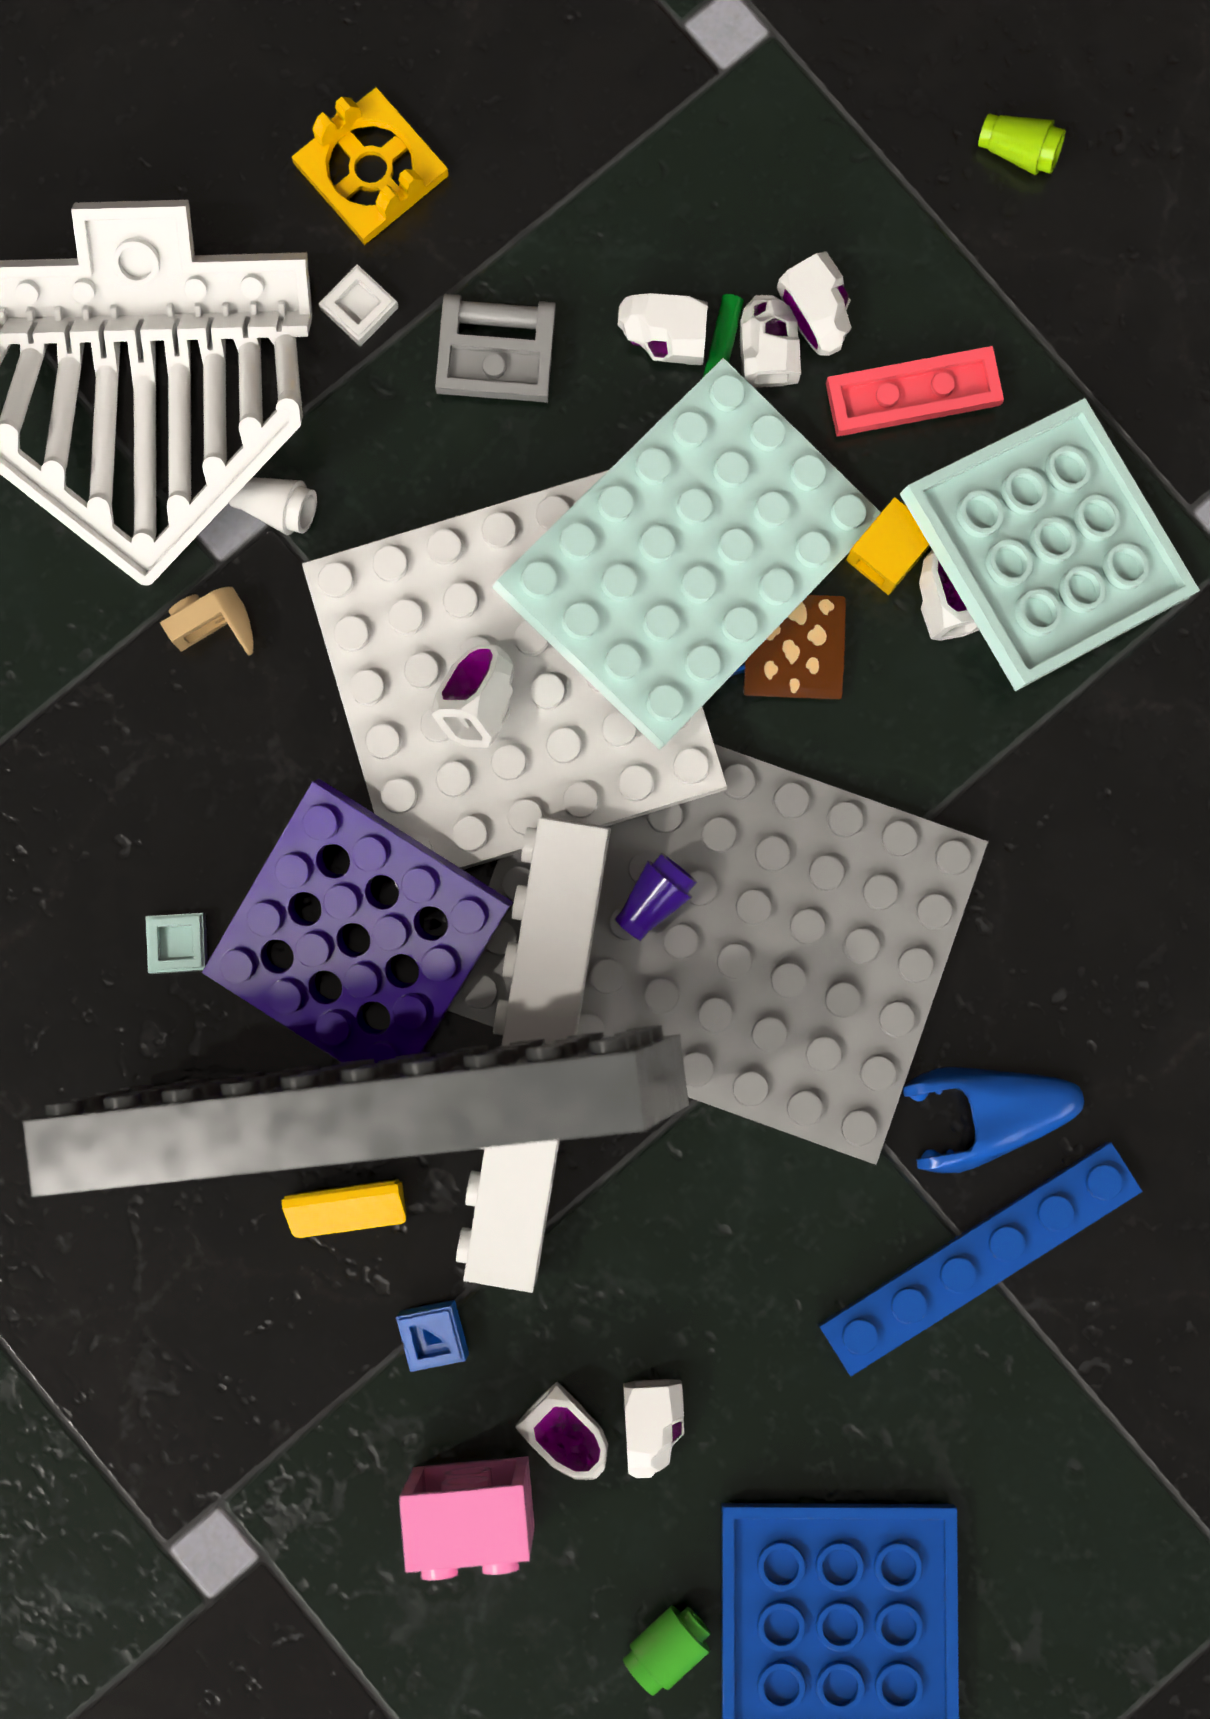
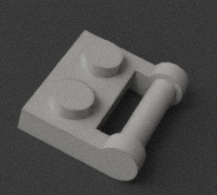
[435,294,556,402]

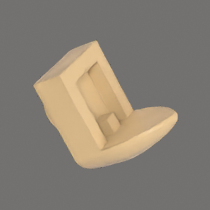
[160,587,253,656]

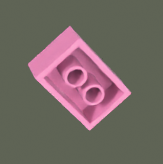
[399,1456,535,1580]

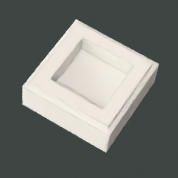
[318,265,399,347]

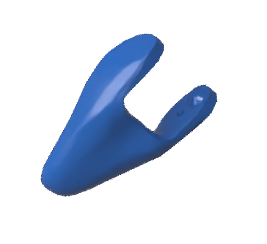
[903,1067,1084,1173]

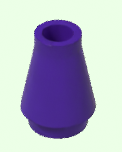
[615,853,697,941]

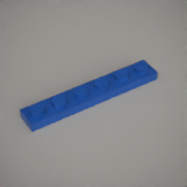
[818,1142,1143,1377]

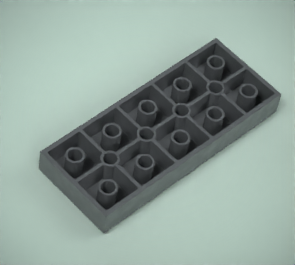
[23,1025,689,1196]

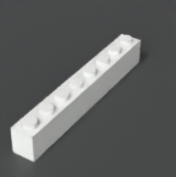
[456,817,611,1293]

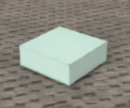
[146,913,208,974]

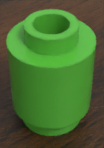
[623,1605,711,1696]

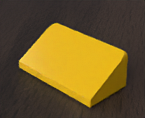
[281,1179,407,1238]

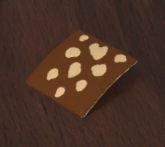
[744,595,846,699]

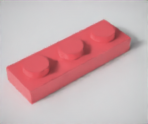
[826,346,1004,437]

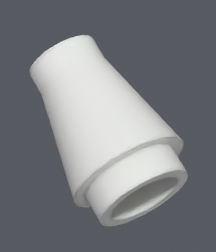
[229,477,317,535]

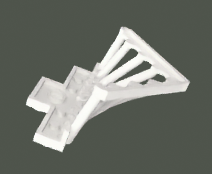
[0,200,313,586]

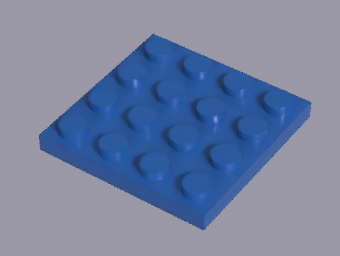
[722,1503,959,1719]

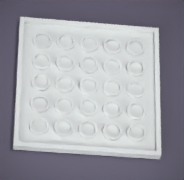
[302,470,727,888]

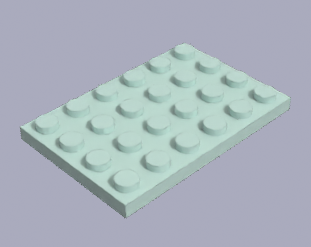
[492,358,881,750]

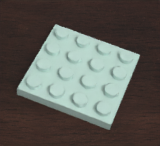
[900,398,1200,691]

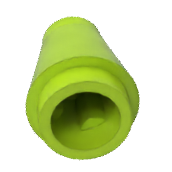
[978,113,1066,176]

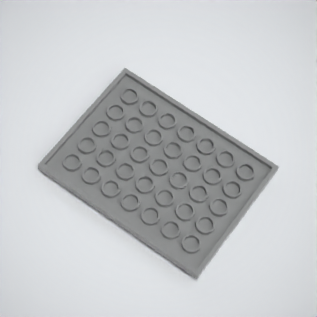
[448,744,988,1165]

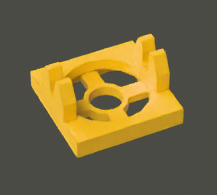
[292,87,449,245]

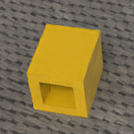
[846,497,930,596]

